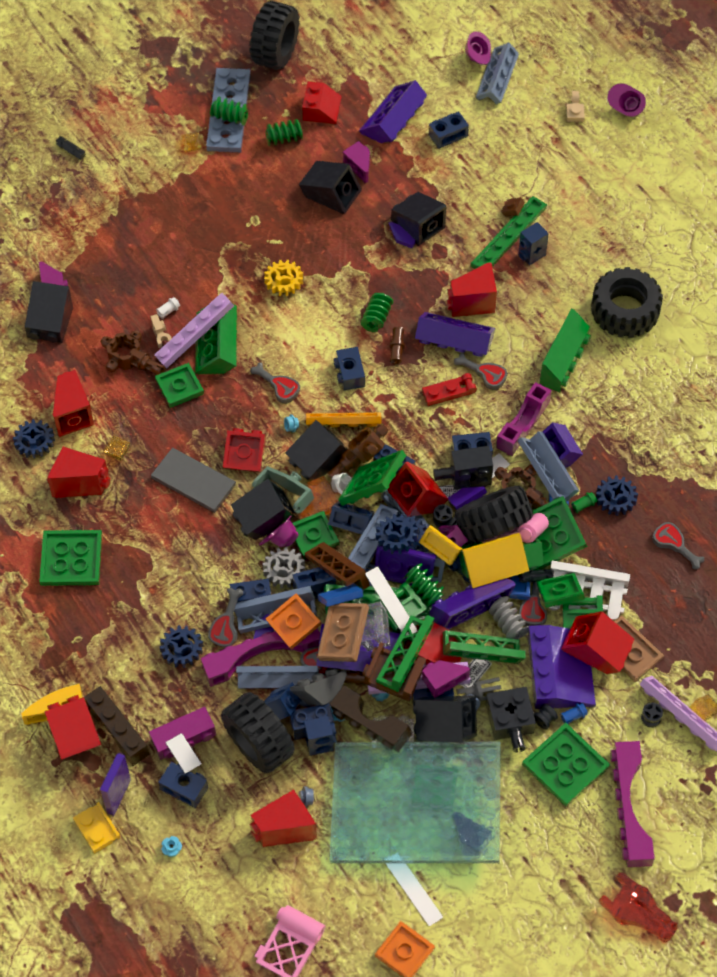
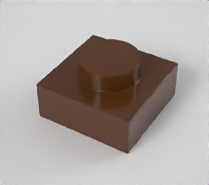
[501,198,525,216]

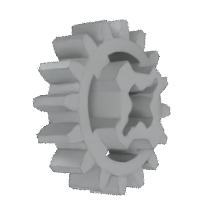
[263,547,305,589]

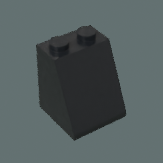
[299,161,362,214]
[391,191,447,246]
[25,281,73,343]
[285,420,348,482]
[231,479,300,540]
[413,695,477,743]

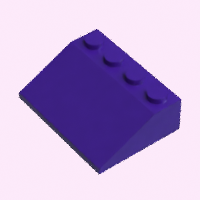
[528,625,596,709]

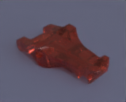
[599,872,678,943]

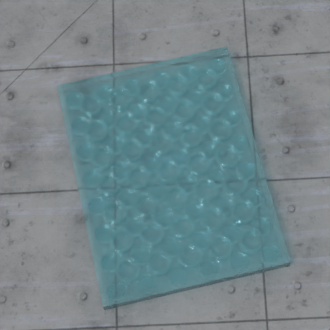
[330,742,501,863]

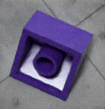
[542,422,583,468]

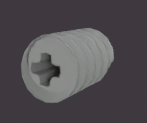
[489,596,529,639]

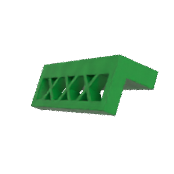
[376,615,434,692]
[443,630,526,664]

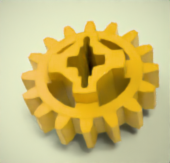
[264,260,303,296]

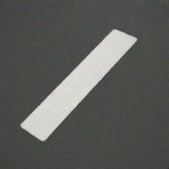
[366,567,417,635]
[385,853,443,926]

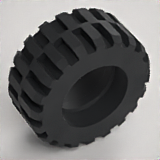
[249,0,300,70]
[591,267,663,338]
[455,485,533,544]
[221,693,295,773]

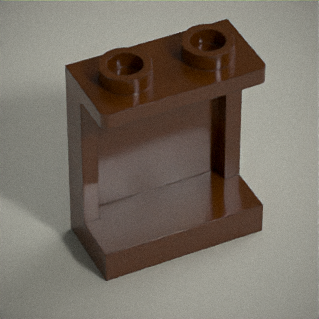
[362,642,426,702]

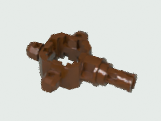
[100,330,165,375]
[327,424,388,478]
[494,464,548,509]

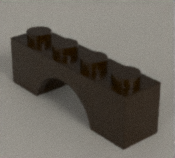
[330,685,413,753]
[84,686,149,767]

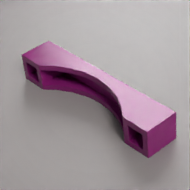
[201,628,320,687]
[610,741,655,868]

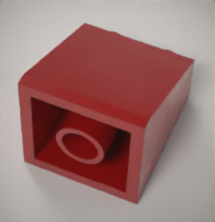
[447,262,497,317]
[53,370,94,437]
[47,446,110,498]
[387,462,448,517]
[561,611,635,674]
[403,620,466,666]
[44,695,101,759]
[249,789,317,847]

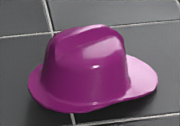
[465,31,491,65]
[607,83,646,117]
[259,516,299,547]

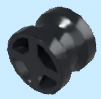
[433,504,453,528]
[641,703,663,728]
[533,704,558,730]

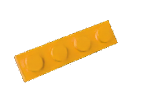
[306,412,381,427]

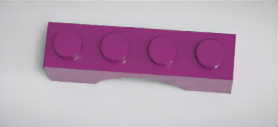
[496,382,552,456]

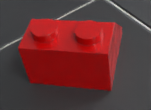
[302,81,342,124]

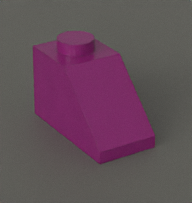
[343,141,370,183]
[39,262,68,286]
[422,660,470,698]

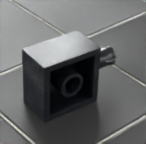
[433,446,493,490]
[485,687,536,753]

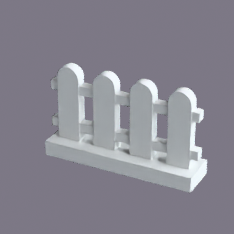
[549,561,630,621]

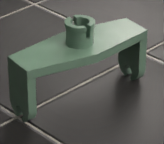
[252,466,314,514]

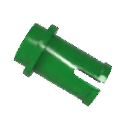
[571,492,597,513]

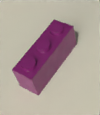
[149,706,216,760]

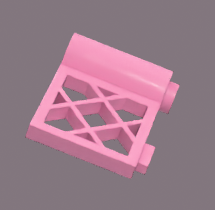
[482,513,549,543]
[255,905,326,977]

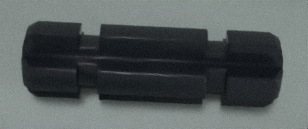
[56,136,86,160]
[518,569,554,583]

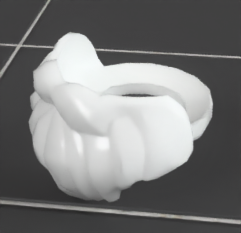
[331,473,352,494]

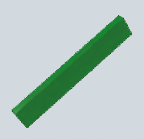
[470,196,547,269]

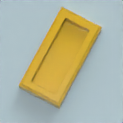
[419,525,462,565]

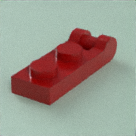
[422,373,477,406]

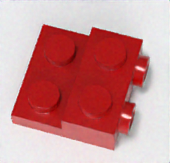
[223,428,266,473]

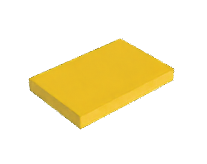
[462,533,529,588]

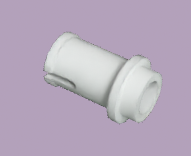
[156,298,180,319]

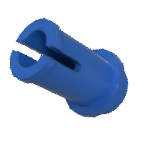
[560,703,588,724]

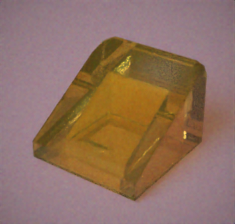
[690,694,717,721]

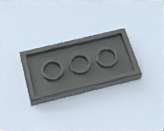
[151,447,236,513]

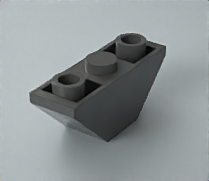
[290,668,347,706]

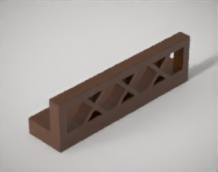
[304,542,370,590]

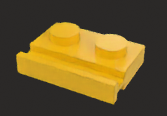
[73,802,121,854]

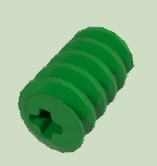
[210,96,248,126]
[265,119,303,146]
[361,292,393,333]
[403,563,445,608]

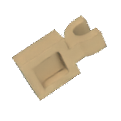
[566,91,584,122]
[150,314,172,348]

